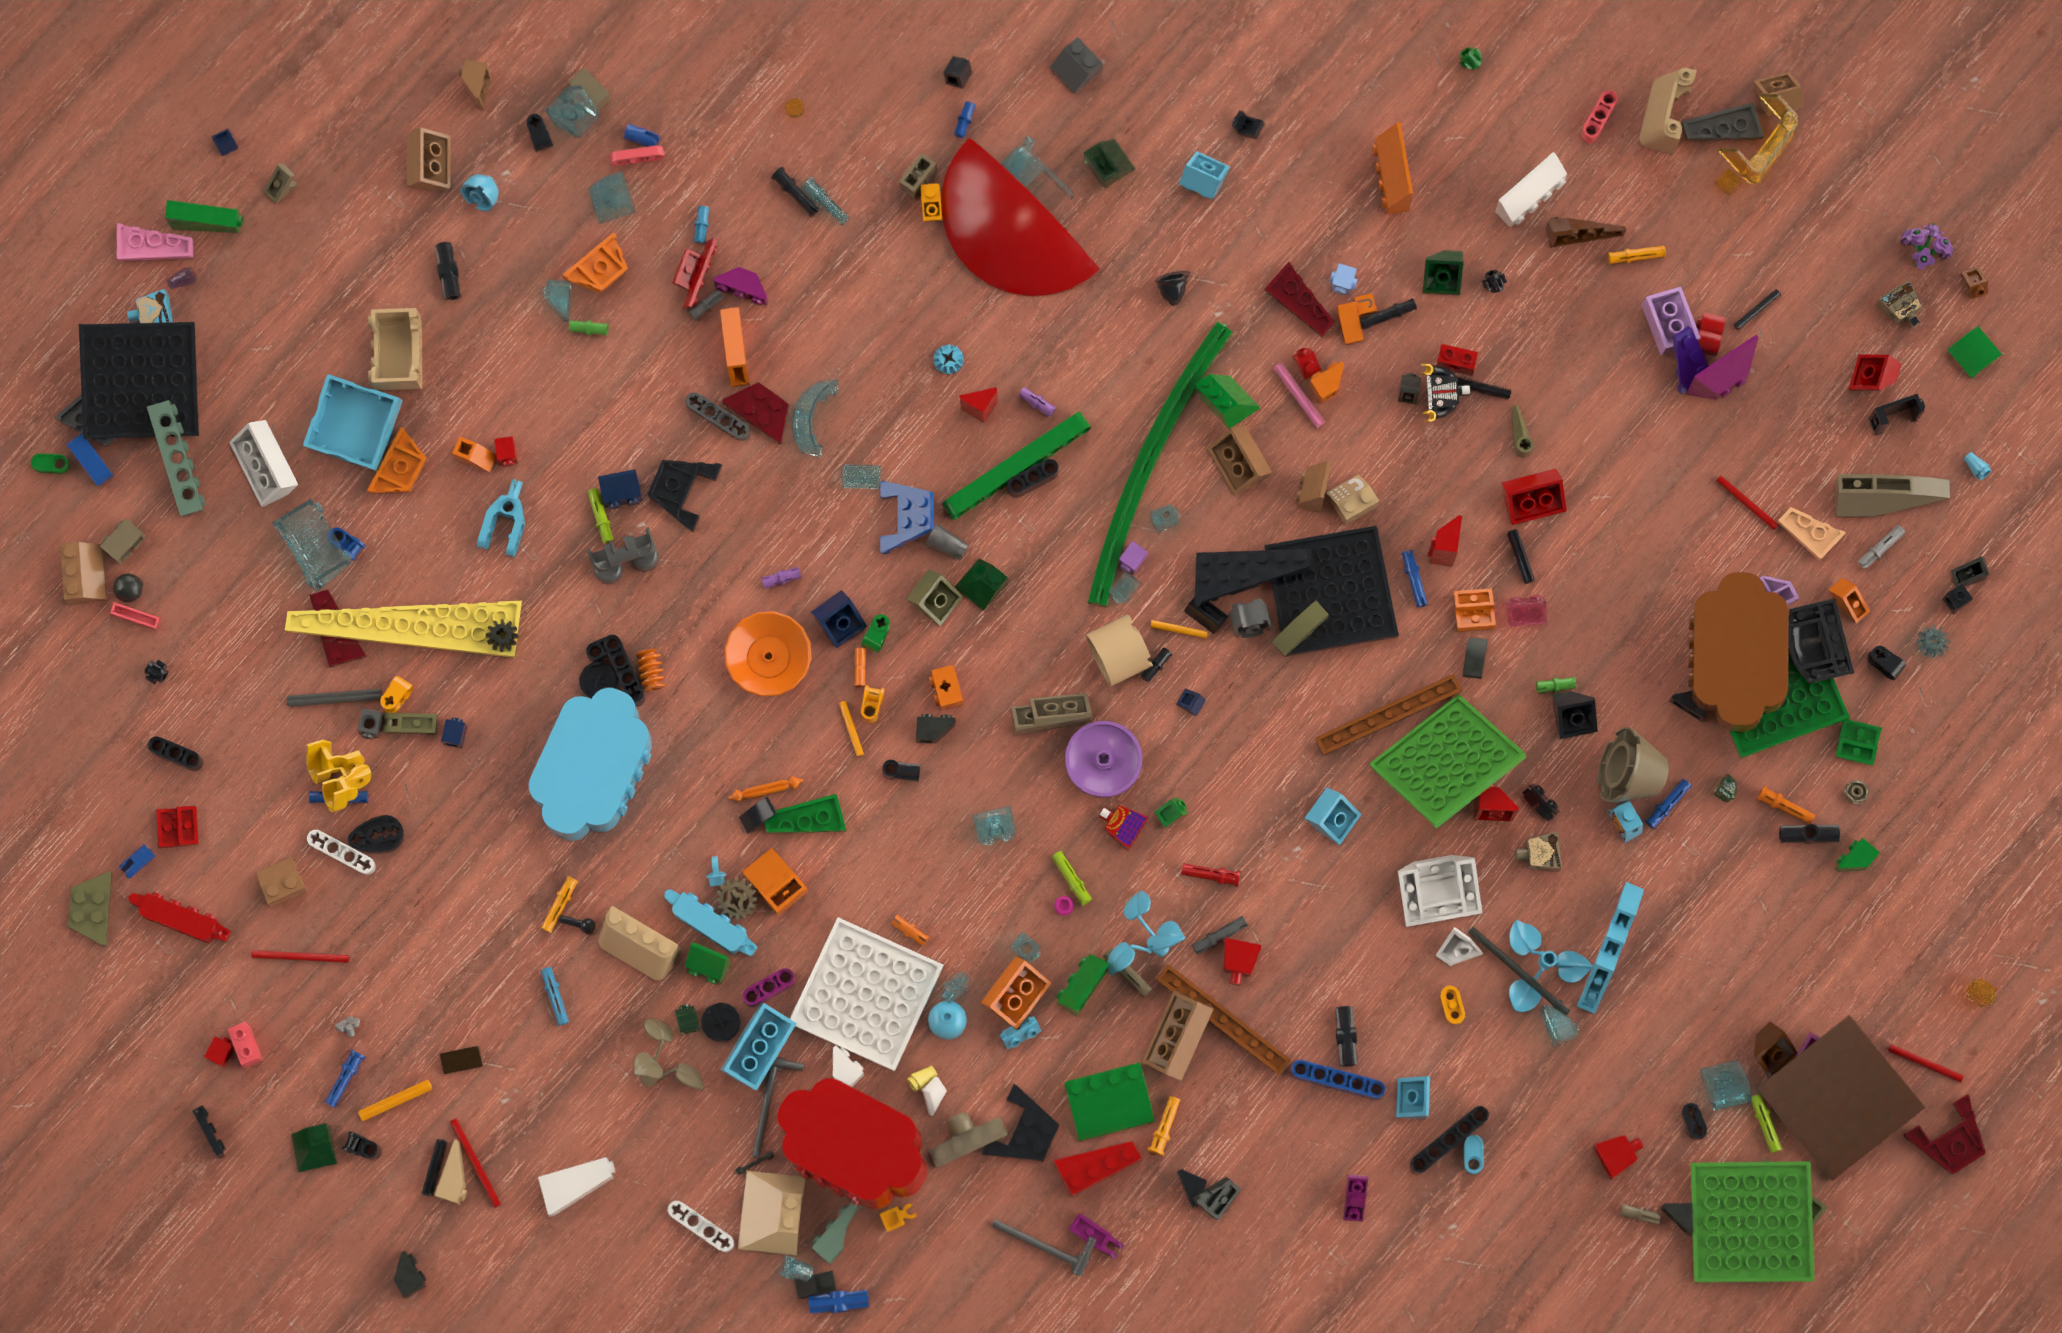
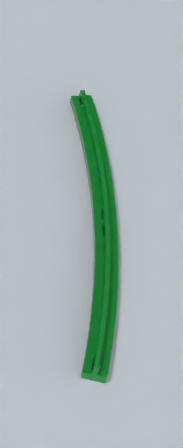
[1088,321,1233,607]

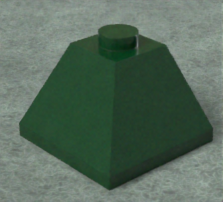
[1422,250,1463,295]
[955,558,1008,611]
[291,1123,338,1173]

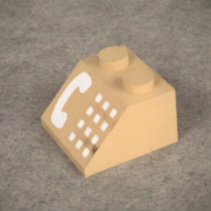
[1326,474,1379,525]

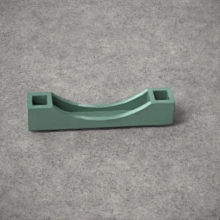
[812,1203,862,1265]

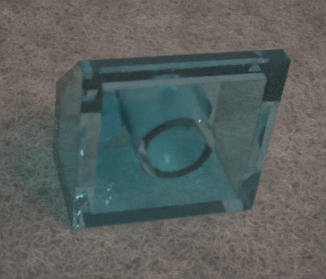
[545,85,600,138]
[588,172,635,223]
[973,806,1016,846]
[1700,1060,1752,1111]

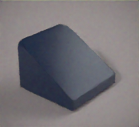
[212,129,238,156]
[1176,688,1206,716]

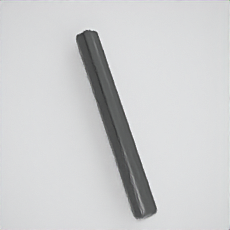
[287,689,382,707]

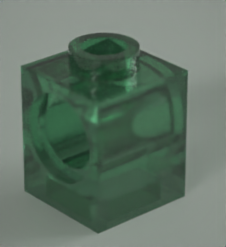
[675,1004,701,1035]

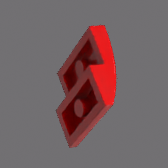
[156,806,199,848]

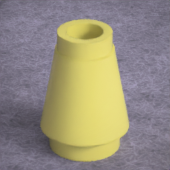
[907,1066,937,1092]

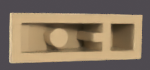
[434,1140,467,1205]

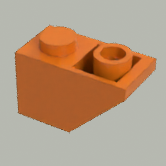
[1309,361,1344,404]
[452,436,496,473]

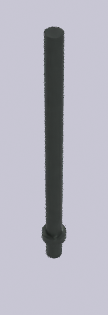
[1468,927,1570,1017]

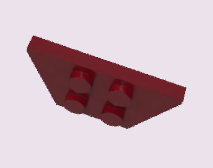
[722,382,789,445]

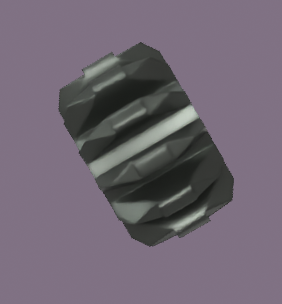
[486,619,519,652]

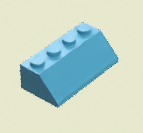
[720,1003,797,1091]

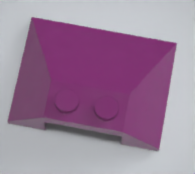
[1687,335,1758,400]

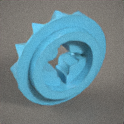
[933,344,964,374]

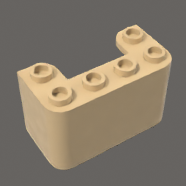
[368,308,422,391]

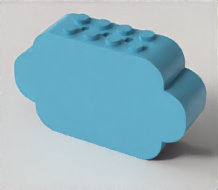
[529,688,652,841]

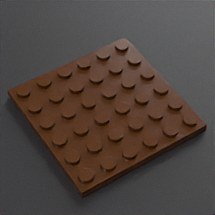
[1757,1015,1925,1181]

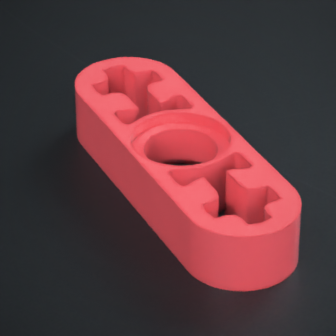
[609,146,664,166]

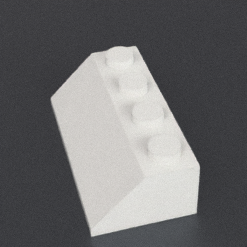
[1495,152,1567,228]
[229,420,298,507]

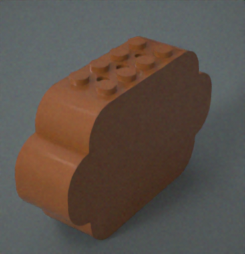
[1688,572,1788,732]

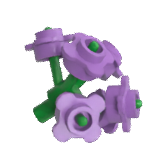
[1900,223,1953,270]

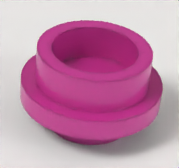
[1054,896,1074,916]

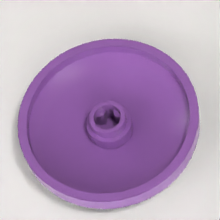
[1065,721,1142,798]

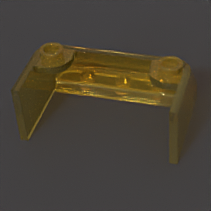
[1719,93,1799,184]

